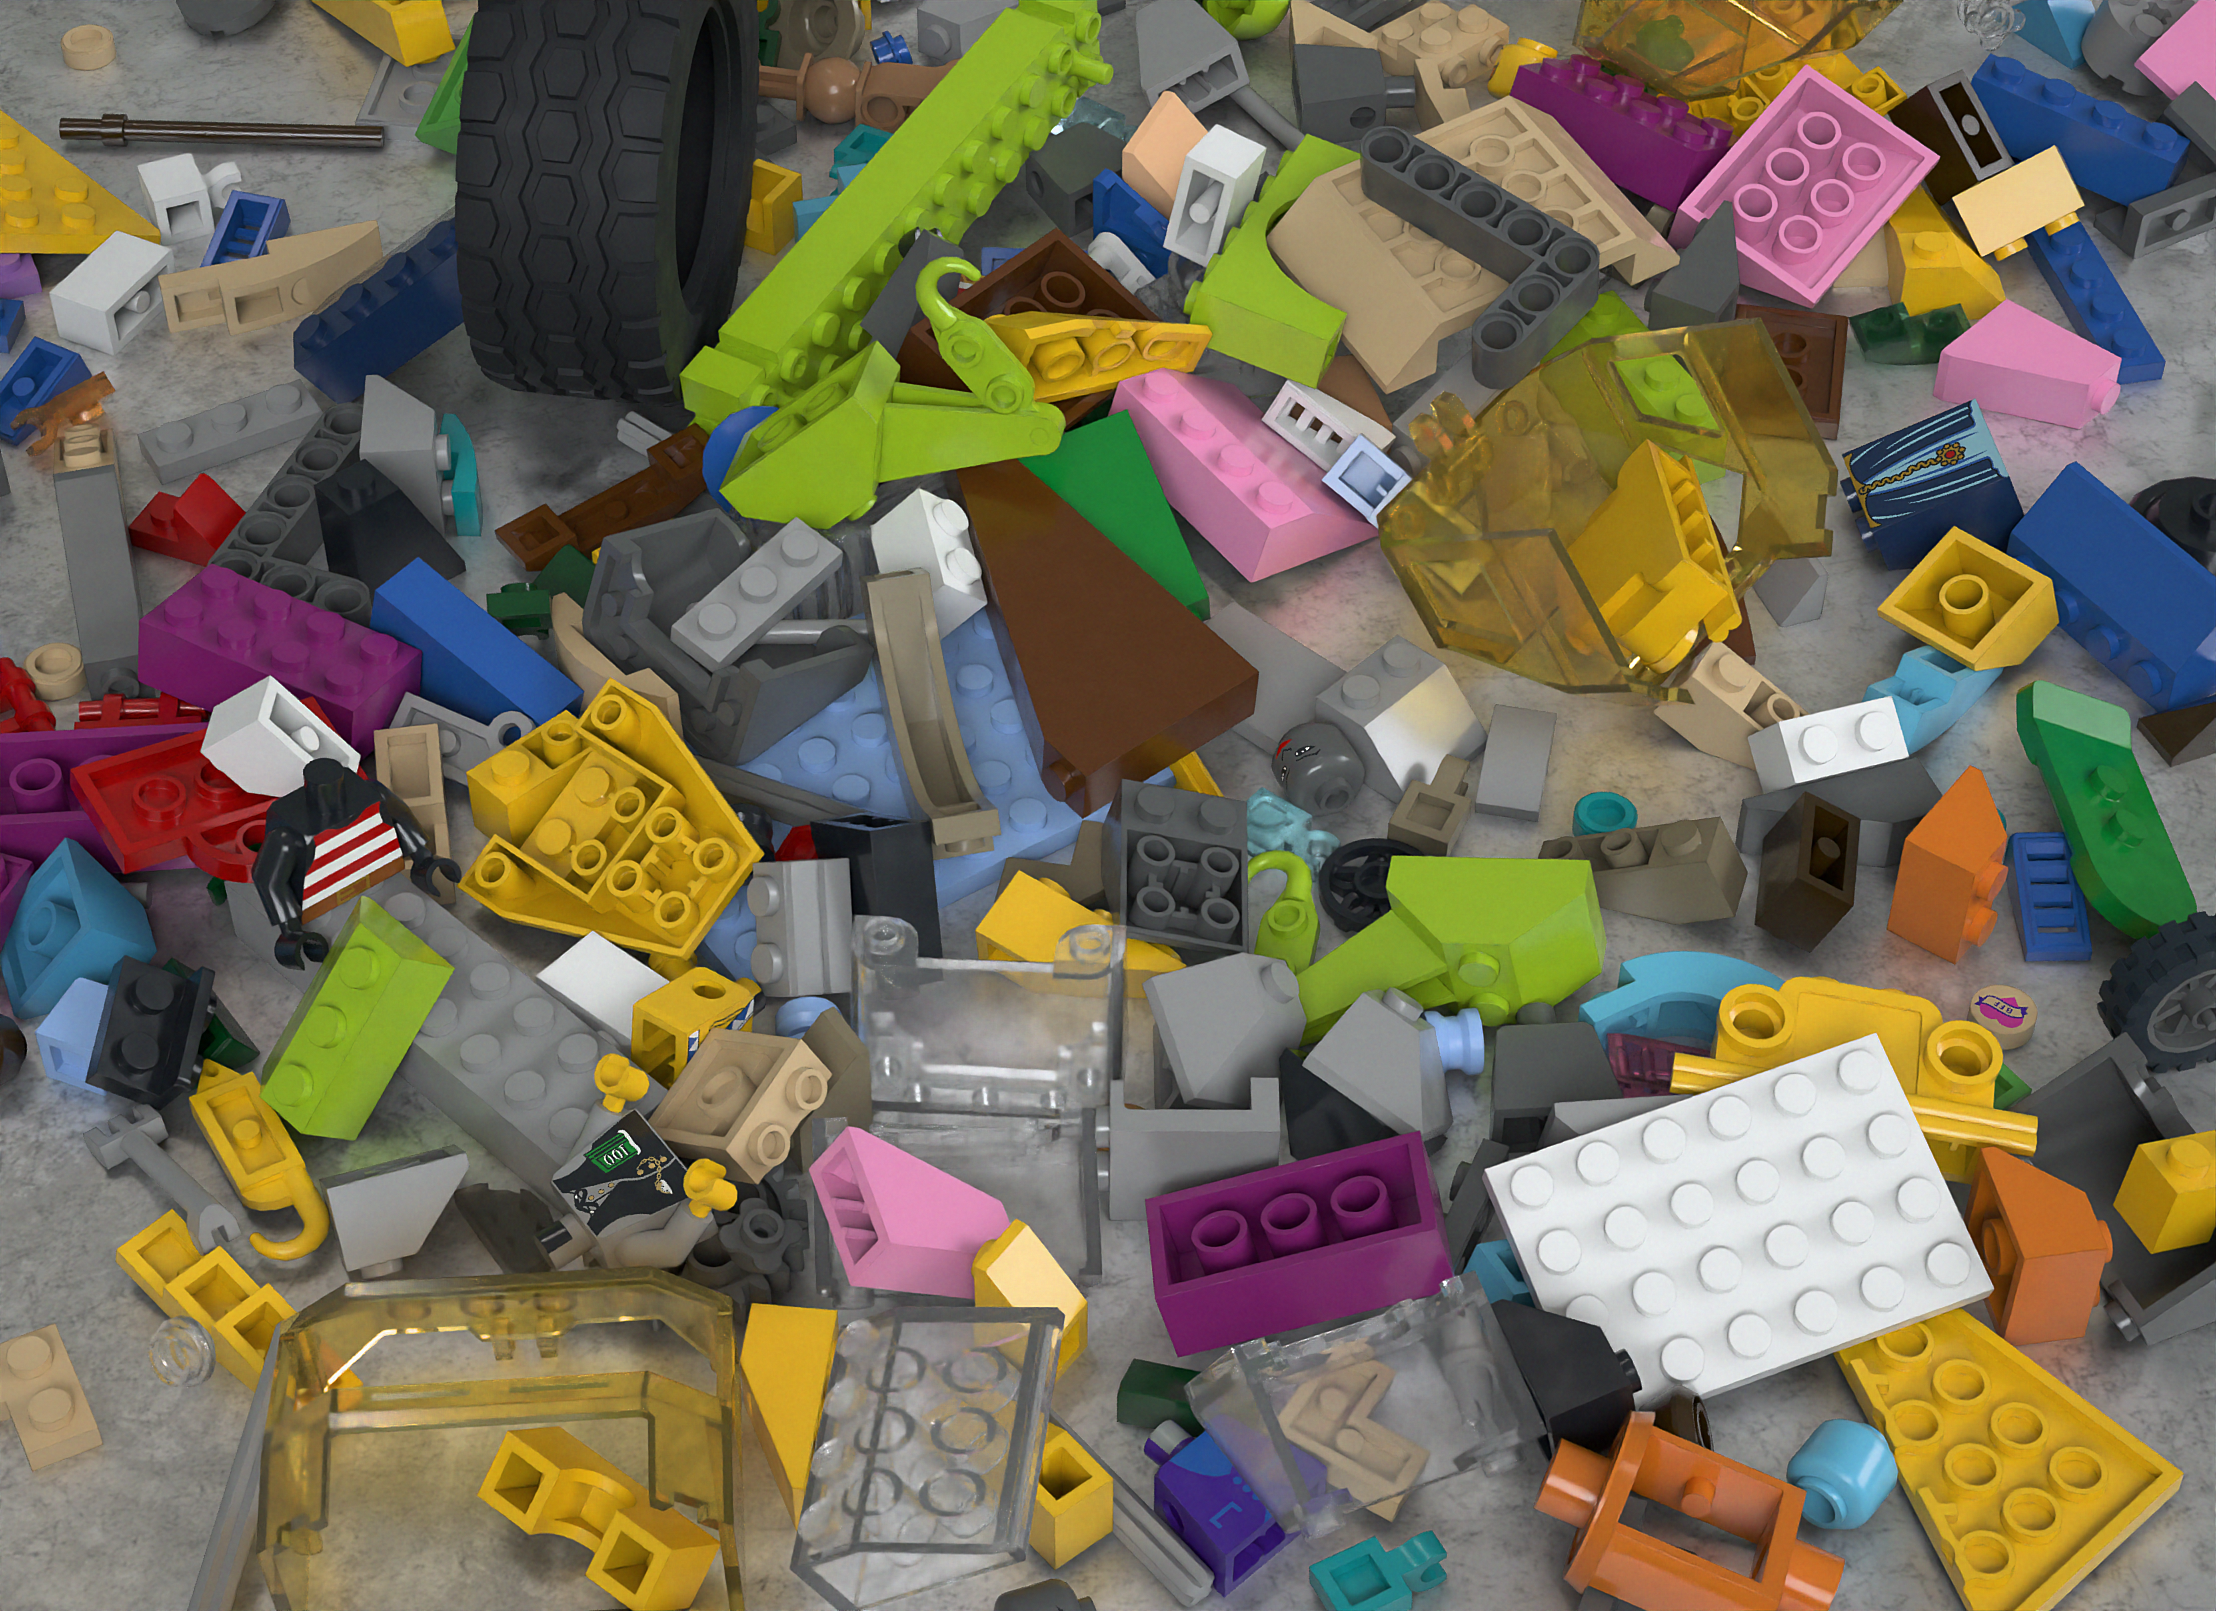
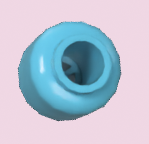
[1786,1418,1898,1530]

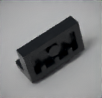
[85,955,217,1111]

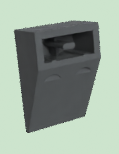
[1644,200,1740,396]
[1101,779,1249,956]

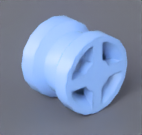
[1420,1008,1484,1075]

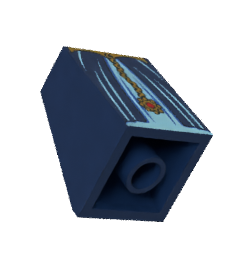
[1840,398,2025,571]

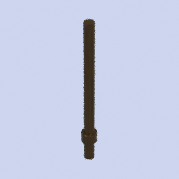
[59,114,385,148]

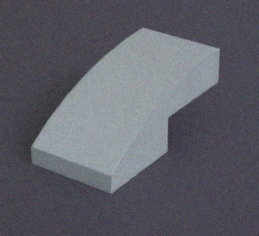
[1475,704,1557,822]

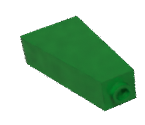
[1017,409,1211,622]

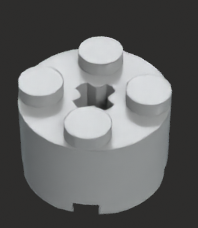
[2081,0,2195,96]

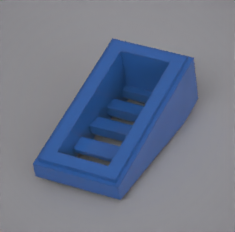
[200,190,291,268]
[2003,832,2093,961]

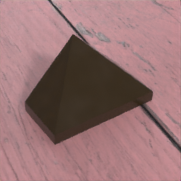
[2136,694,2216,767]

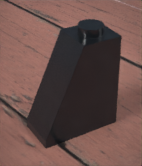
[314,458,466,607]
[810,812,945,998]

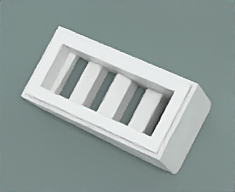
[1261,379,1396,473]

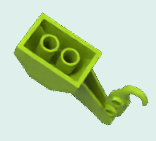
[719,256,1066,530]
[1248,850,1607,1048]

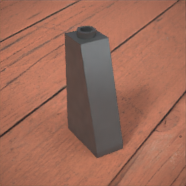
[53,464,156,701]

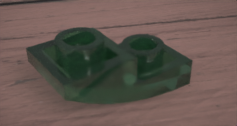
[1849,302,1971,365]

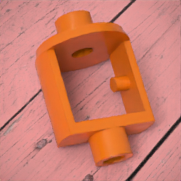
[1533,1410,1845,1611]

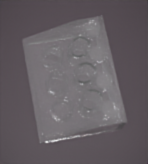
[789,1306,1066,1611]

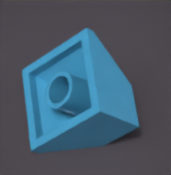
[0,837,157,1020]

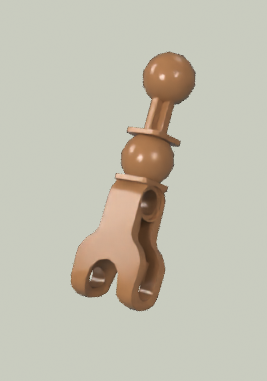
[758,52,961,134]

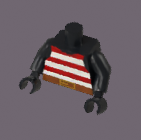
[251,758,462,971]

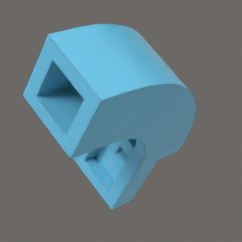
[1578,951,1785,1059]

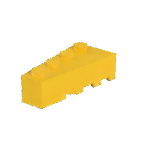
[311,0,455,67]

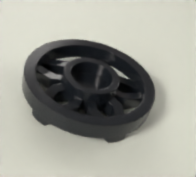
[1318,838,1426,933]

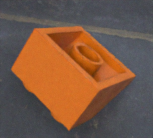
[1886,765,2008,965]
[1963,1146,2113,1346]

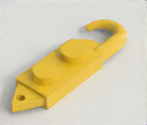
[188,1059,331,1261]

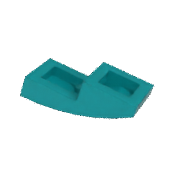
[439,414,483,537]

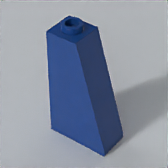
[369,557,584,746]

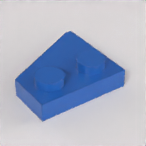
[1093,168,1199,303]

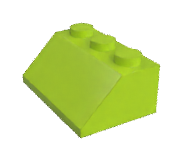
[259,896,455,1141]

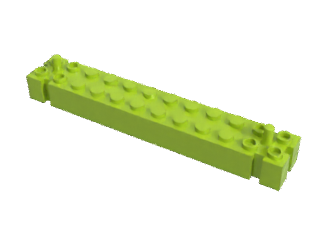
[679,0,1114,436]

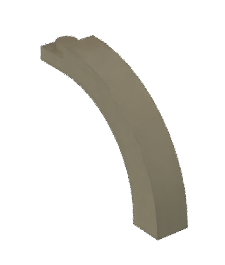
[859,567,1001,860]

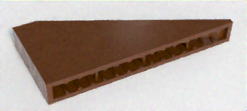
[940,458,1259,819]

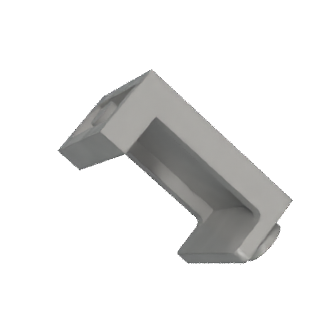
[1096,1078,1280,1221]

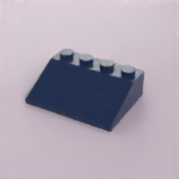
[293,206,464,404]

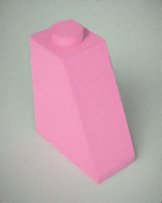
[1933,299,2122,430]
[809,1126,1010,1299]

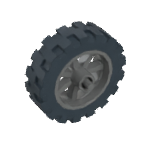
[2097,911,2216,1073]

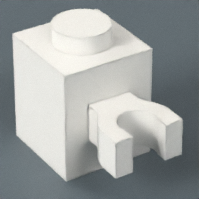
[137,152,242,246]

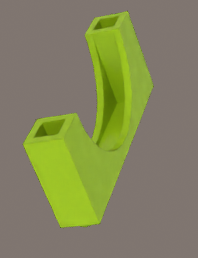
[1183,134,1360,389]

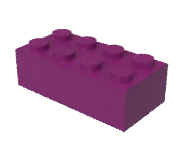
[1510,54,1740,213]
[138,563,422,763]
[0,722,209,877]
[1145,1130,1457,1358]

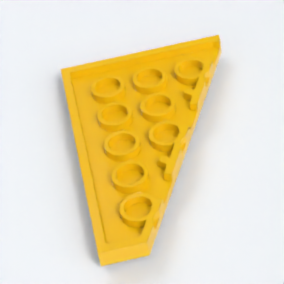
[0,110,161,254]
[1833,1307,2184,1611]

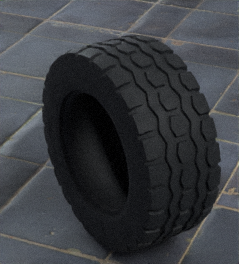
[455,0,759,407]

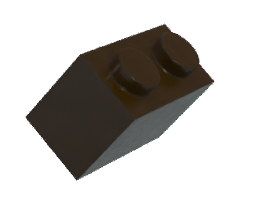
[1887,69,2015,206]
[1754,791,1861,953]

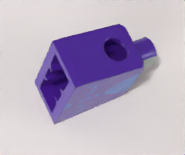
[1144,1416,1326,1598]

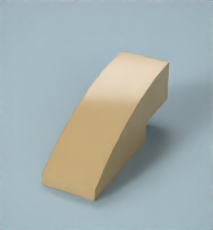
[374,723,456,905]

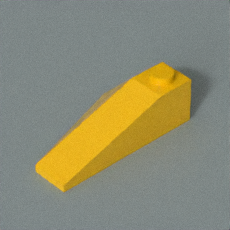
[1883,183,2006,321]
[984,311,1213,403]

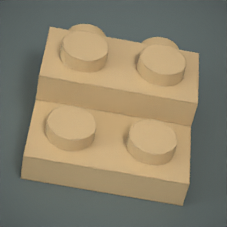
[1370,0,1510,89]
[648,1027,832,1185]

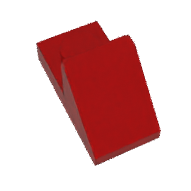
[128,473,246,567]

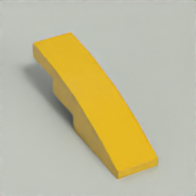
[115,1209,363,1433]

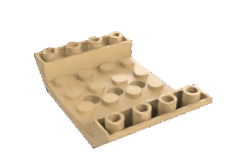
[1266,95,1680,395]

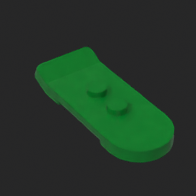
[2016,680,2197,940]

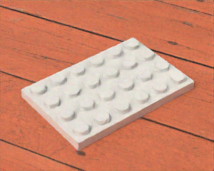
[1482,1033,1995,1411]

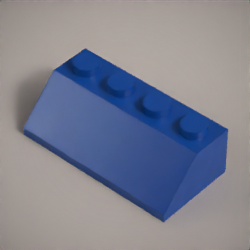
[1971,53,2191,207]
[2006,461,2216,712]

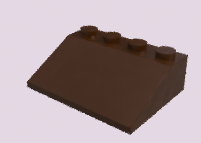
[895,227,1164,433]

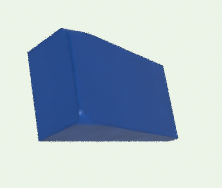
[0,336,92,446]

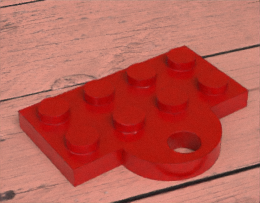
[70,696,369,883]

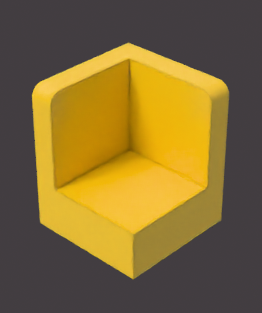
[744,159,803,256]

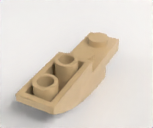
[158,219,383,336]

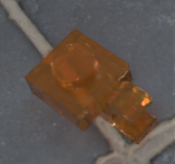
[10,371,115,456]

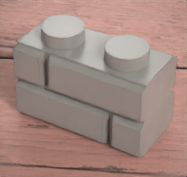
[747,858,856,997]

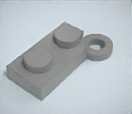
[389,692,536,788]

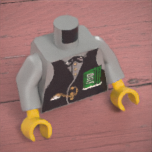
[533,1053,737,1279]

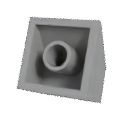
[359,375,454,540]
[1315,634,1488,805]

